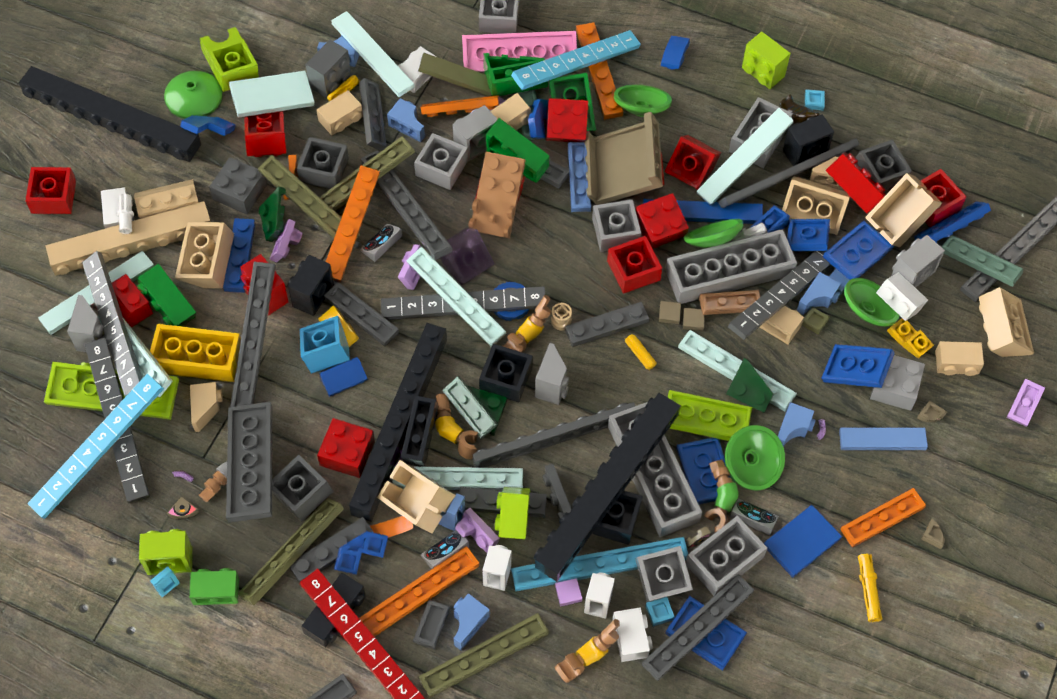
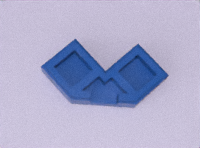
[528,99,549,139]
[181,115,236,136]
[334,531,388,575]

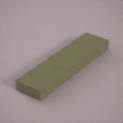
[418,53,491,96]

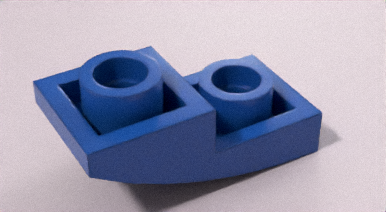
[661,36,690,69]

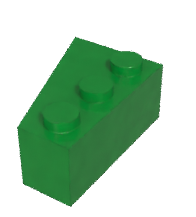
[483,53,548,96]
[486,118,549,183]
[137,263,196,327]

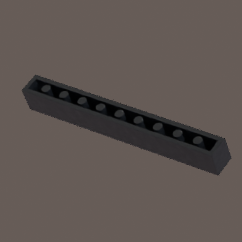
[19,66,201,162]
[349,323,447,522]
[534,393,681,582]

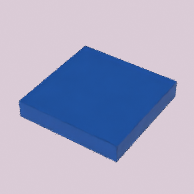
[787,219,830,251]

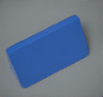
[750,205,790,233]
[320,357,368,397]

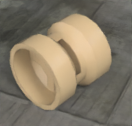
[551,303,572,330]

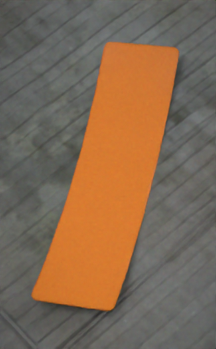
[370,516,413,538]

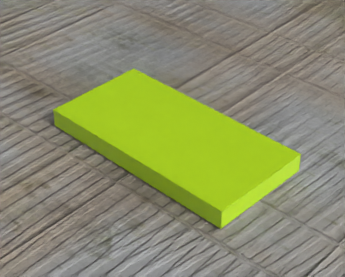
[668,390,752,441]

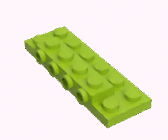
[44,362,179,420]

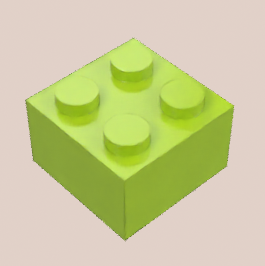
[742,31,791,89]
[495,487,530,539]
[139,529,193,575]

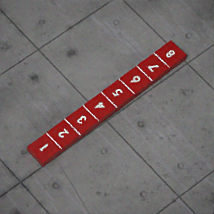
[300,568,425,699]

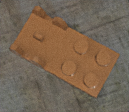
[468,152,526,239]

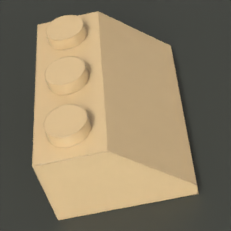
[782,176,850,235]
[134,179,199,219]
[175,222,234,289]
[979,287,1034,357]

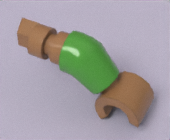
[704,460,738,533]

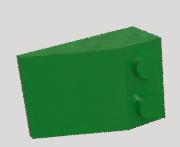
[548,73,596,132]

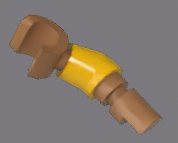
[503,295,552,353]
[435,394,478,459]
[555,619,620,683]

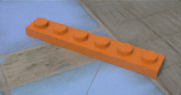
[576,22,623,120]
[326,165,380,282]
[359,546,480,637]

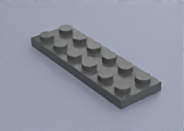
[226,402,272,523]

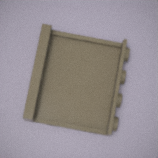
[585,112,663,205]

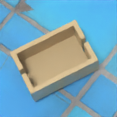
[865,173,942,247]
[377,460,455,533]

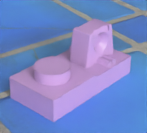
[270,219,302,263]
[398,245,421,290]
[1006,379,1045,427]
[455,508,500,553]

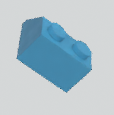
[300,315,350,374]

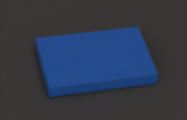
[823,221,894,280]
[822,344,895,388]
[676,438,731,505]
[764,505,842,578]
[665,596,747,671]

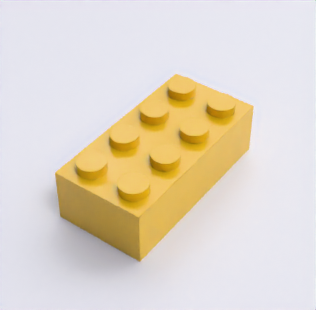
[150,324,241,382]

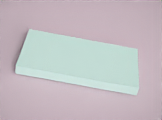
[229,71,314,118]

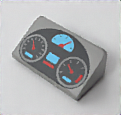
[360,224,402,262]
[730,498,779,536]
[421,530,469,569]

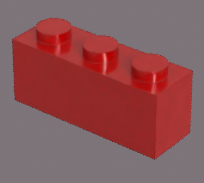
[825,152,886,214]

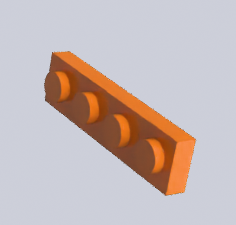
[421,95,499,117]
[840,488,926,548]

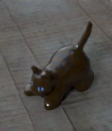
[779,94,820,125]

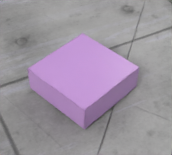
[555,578,582,607]

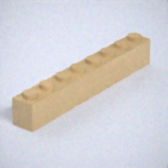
[45,201,211,276]

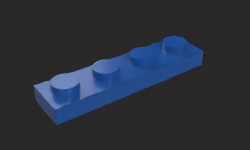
[914,201,991,243]
[223,218,256,293]

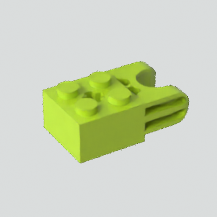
[199,27,259,92]

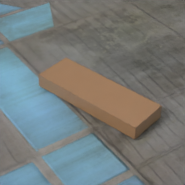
[699,290,761,315]

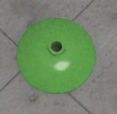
[164,71,222,119]
[614,85,672,117]
[684,219,744,248]
[844,278,900,326]
[725,425,785,490]

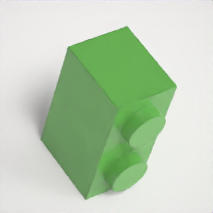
[189,568,239,605]

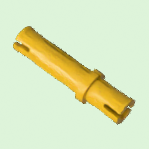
[858,554,883,622]

